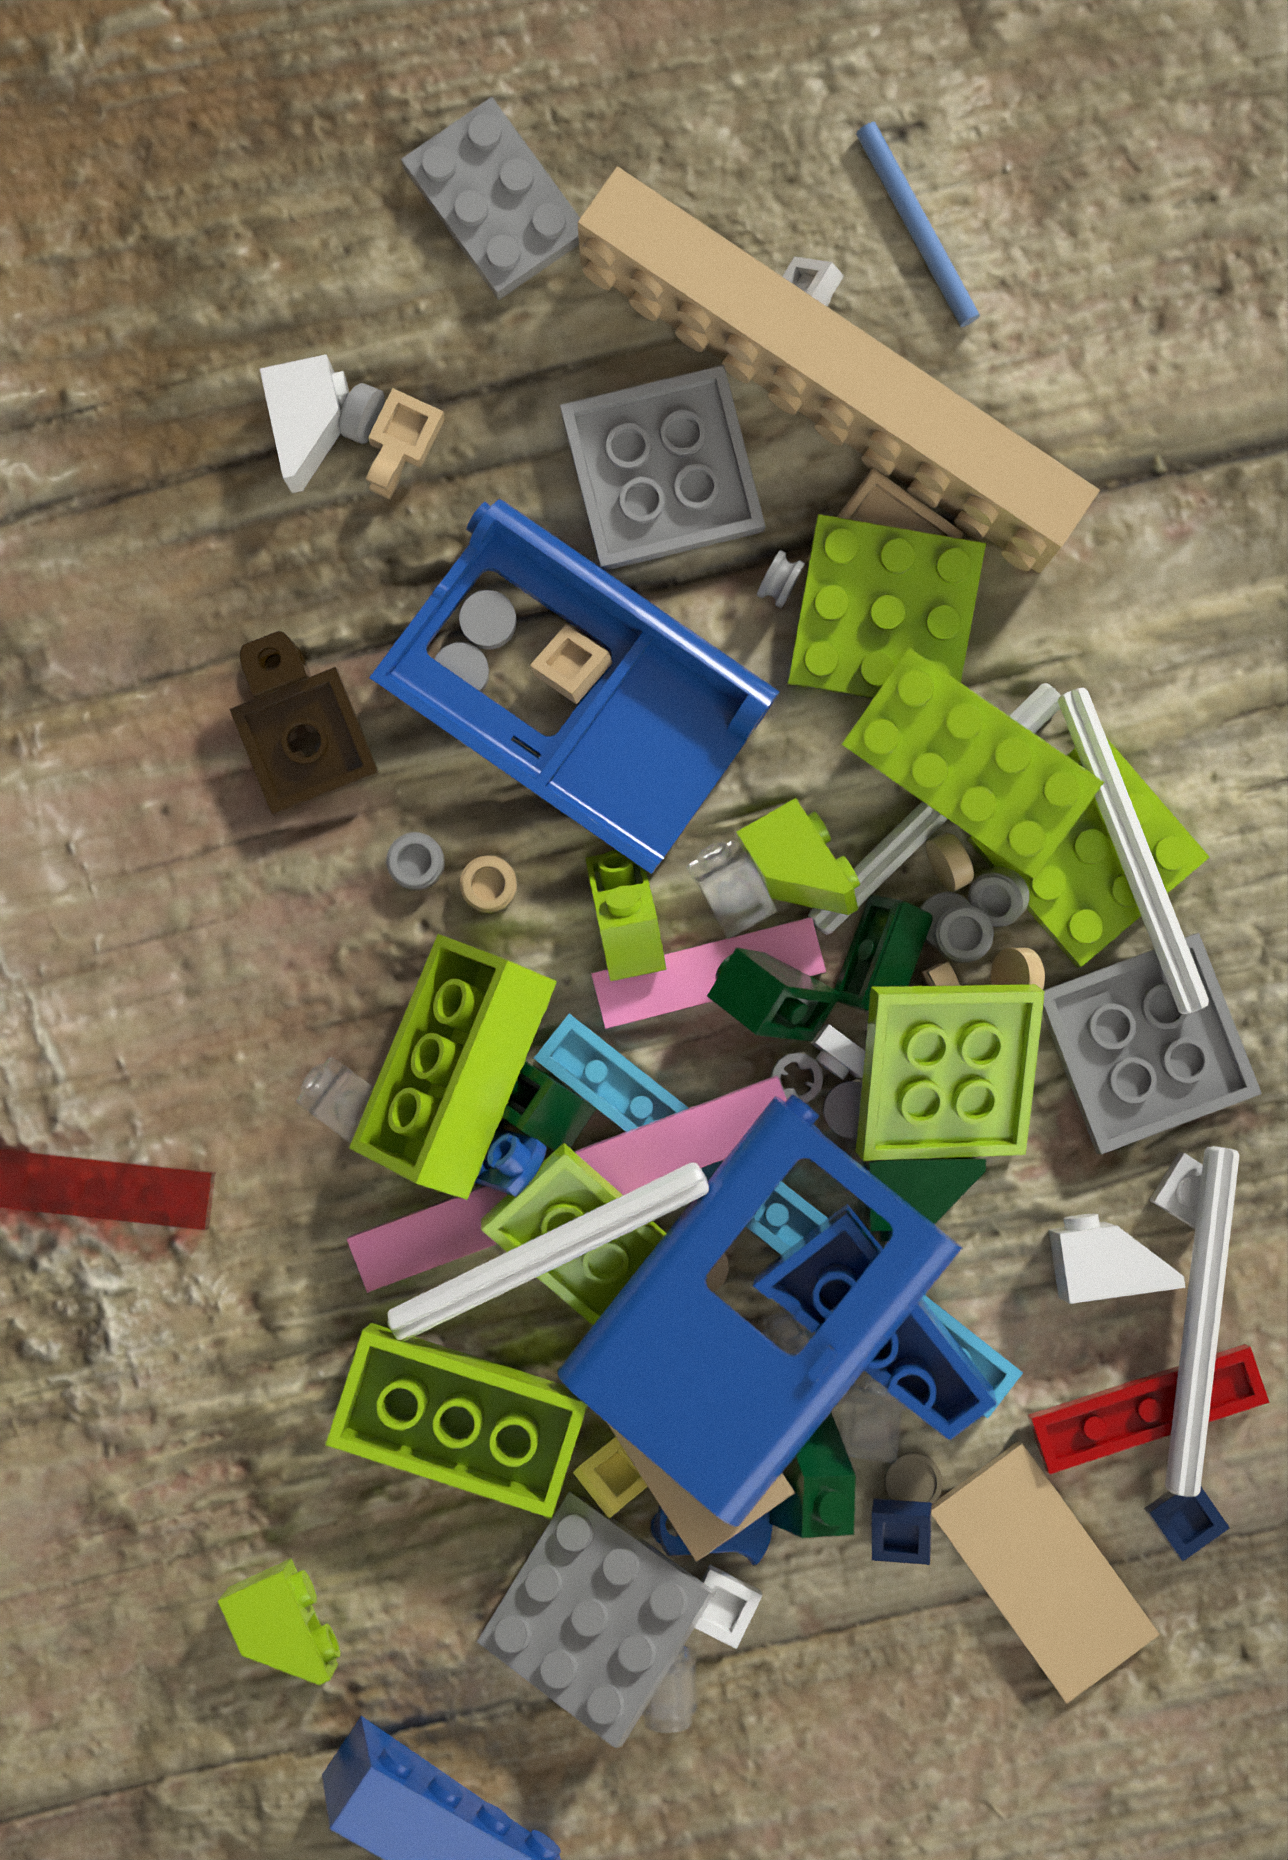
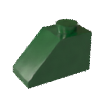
[707,947,841,1042]
[502,1061,597,1151]
[863,1157,986,1241]
[769,1412,856,1538]

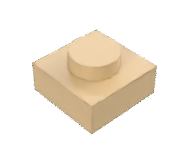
[530,624,612,704]

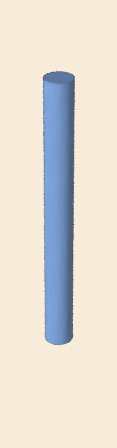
[856,122,980,327]

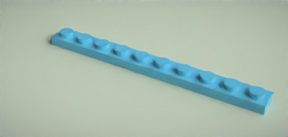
[534,1013,1023,1419]

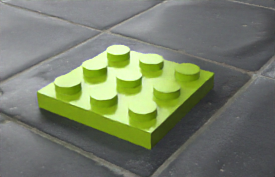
[787,514,986,699]
[967,737,1210,968]
[856,984,1045,1161]

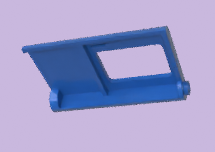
[369,499,780,874]
[557,1094,962,1527]

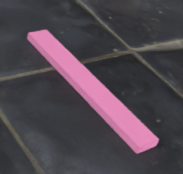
[347,1075,787,1293]

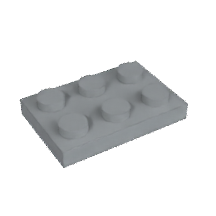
[401,97,580,301]

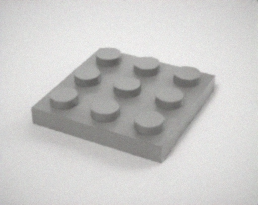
[560,365,766,571]
[1042,933,1262,1155]
[477,1491,716,1748]

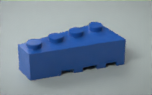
[753,1204,997,1441]
[322,1716,561,1860]

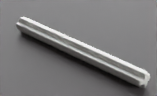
[808,683,1061,935]
[1058,688,1209,1014]
[1165,1146,1239,1497]
[387,1163,709,1341]

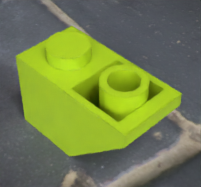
[736,798,860,915]
[585,850,667,981]
[218,1558,341,1685]

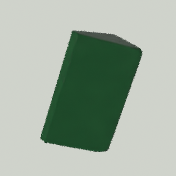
[834,894,933,1013]

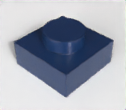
[1144,1487,1230,1561]
[871,1498,932,1565]

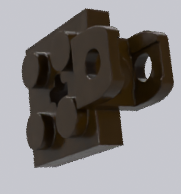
[229,631,380,816]

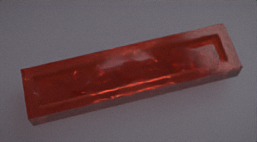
[0,1148,216,1230]

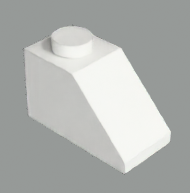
[260,354,349,493]
[1049,1214,1185,1304]

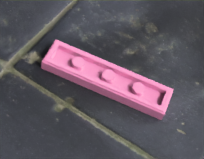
[591,917,826,1029]

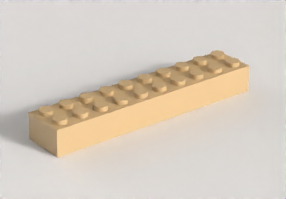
[578,166,1100,574]

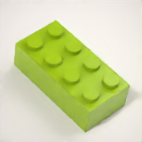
[841,648,1104,879]
[349,934,557,1200]
[325,1323,587,1518]

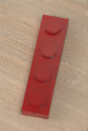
[1027,1344,1270,1475]

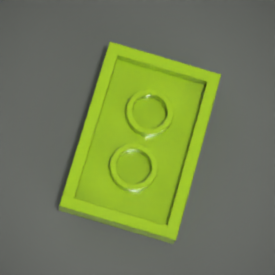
[481,1143,666,1325]

